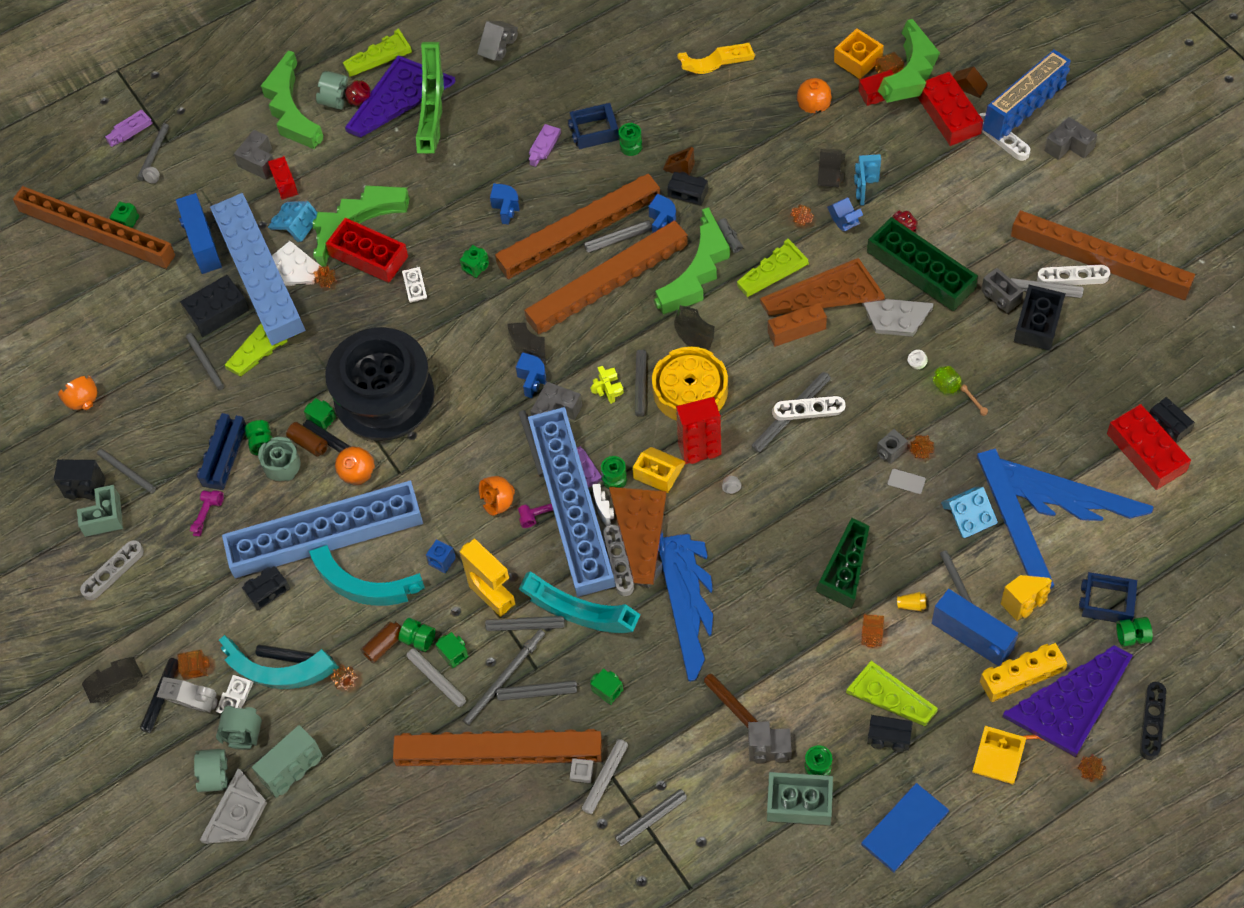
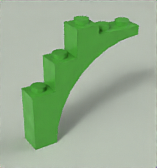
[416,42,444,153]
[313,186,409,267]

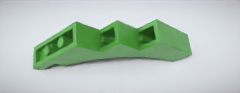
[878,19,940,103]
[261,50,323,149]
[654,207,730,315]

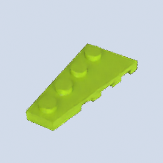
[343,28,412,77]
[737,239,809,297]
[225,323,296,377]
[846,661,938,726]

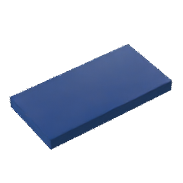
[861,783,949,873]

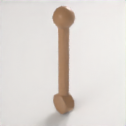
[960,384,988,416]

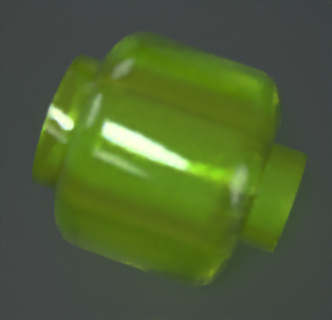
[933,366,962,394]

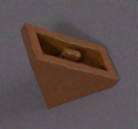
[953,66,988,98]
[663,147,694,176]

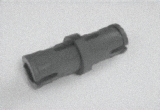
[717,218,743,253]

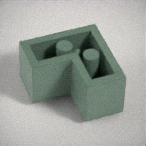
[77,485,123,537]

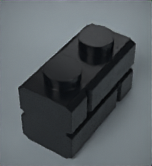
[667,172,708,206]
[1149,397,1195,443]
[242,566,290,611]
[867,715,913,752]

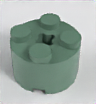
[316,71,348,110]
[258,437,301,481]
[216,706,262,749]
[194,749,228,792]

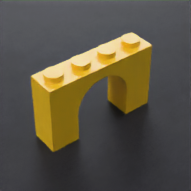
[459,538,515,617]

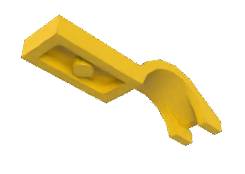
[677,43,755,74]

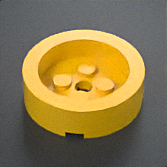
[652,347,728,421]

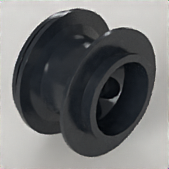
[325,327,435,441]

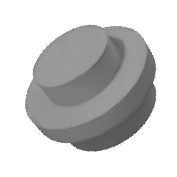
[142,167,160,183]
[722,476,741,494]

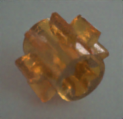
[790,204,814,226]
[313,265,336,288]
[910,435,934,459]
[331,664,358,691]
[1078,754,1106,782]

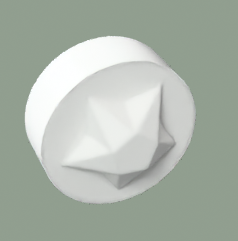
[908,350,928,370]

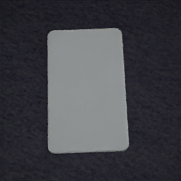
[888,469,926,494]

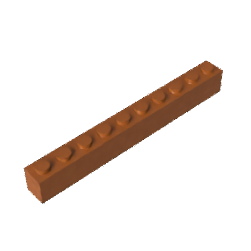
[495,173,660,279]
[13,186,176,269]
[1011,210,1196,301]
[524,220,688,335]
[393,729,602,766]

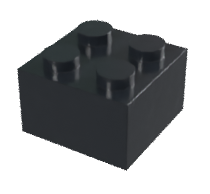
[53,459,106,500]

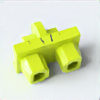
[590,366,624,404]

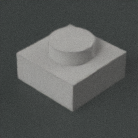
[570,759,594,783]

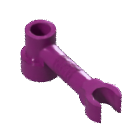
[190,490,224,537]
[518,503,553,528]

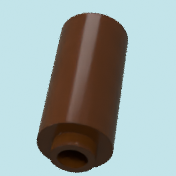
[286,422,328,456]
[360,621,401,664]

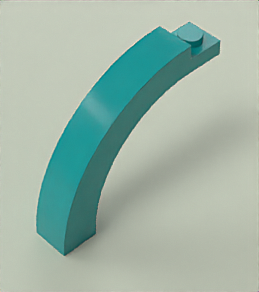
[309,545,425,606]
[519,571,641,633]
[219,635,340,689]

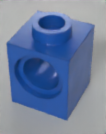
[426,539,456,573]

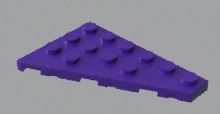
[345,55,456,138]
[1002,645,1133,757]

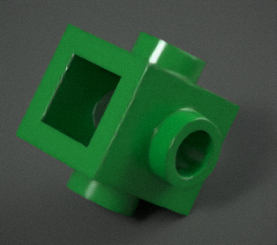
[460,245,489,278]

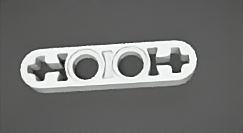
[979,113,1030,161]
[1037,265,1110,285]
[772,396,845,420]

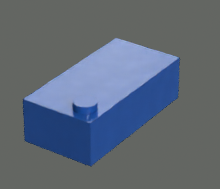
[176,193,222,274]
[932,589,1018,667]

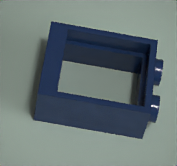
[568,103,619,149]
[1079,572,1138,623]

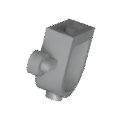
[157,677,218,713]

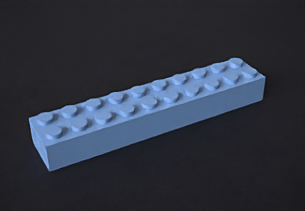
[210,193,306,345]
[528,407,616,597]
[222,480,423,578]

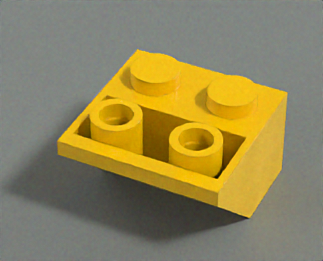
[633,447,685,493]
[1001,575,1052,621]
[972,726,1026,785]

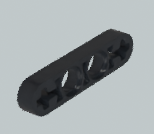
[1140,682,1166,760]

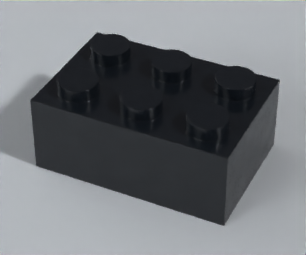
[180,275,249,338]
[1013,285,1066,351]

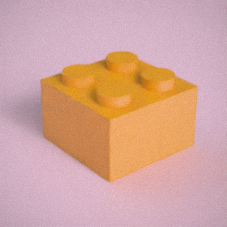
[834,29,884,79]

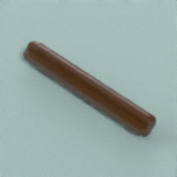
[704,673,758,728]

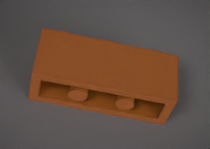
[768,303,827,347]

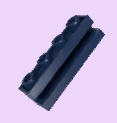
[197,413,246,491]

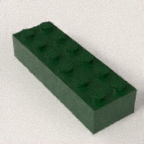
[867,217,978,311]

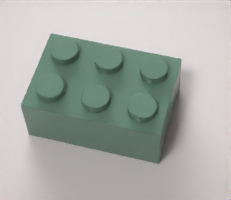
[252,725,323,798]
[767,772,833,825]

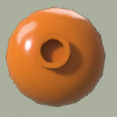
[797,78,832,113]
[58,375,98,410]
[335,446,375,485]
[479,476,515,516]

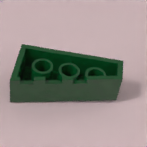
[815,518,870,609]

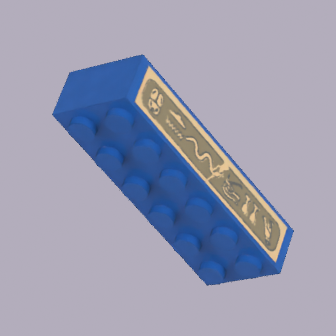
[982,50,1071,141]

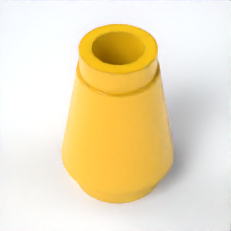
[897,592,927,612]

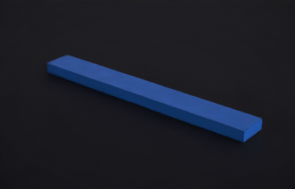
[977,448,1054,589]

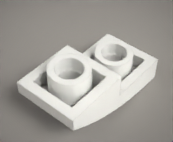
[402,267,427,302]
[593,484,614,526]
[216,675,254,713]

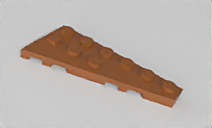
[760,258,885,316]
[609,487,667,585]

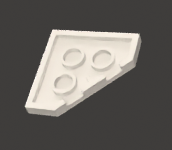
[272,241,326,286]

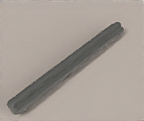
[752,372,831,453]

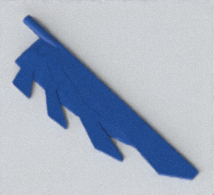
[1000,458,1153,521]
[659,531,713,682]

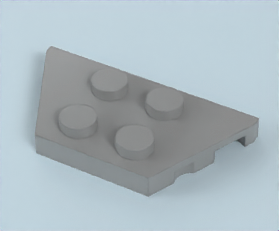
[861,299,933,337]
[200,769,267,844]

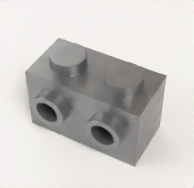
[981,268,1024,313]

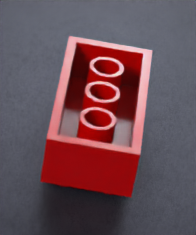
[917,71,983,146]
[325,218,408,283]
[676,396,721,464]
[1107,404,1191,490]

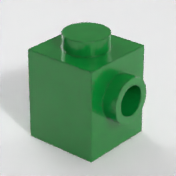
[109,201,139,228]
[304,398,336,430]
[436,632,468,669]
[590,669,623,705]

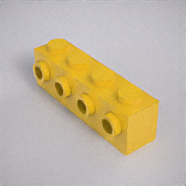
[980,643,1068,703]

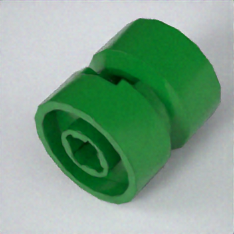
[619,123,642,156]
[245,420,272,456]
[601,456,627,489]
[1116,617,1153,647]
[399,618,436,652]
[804,745,833,776]

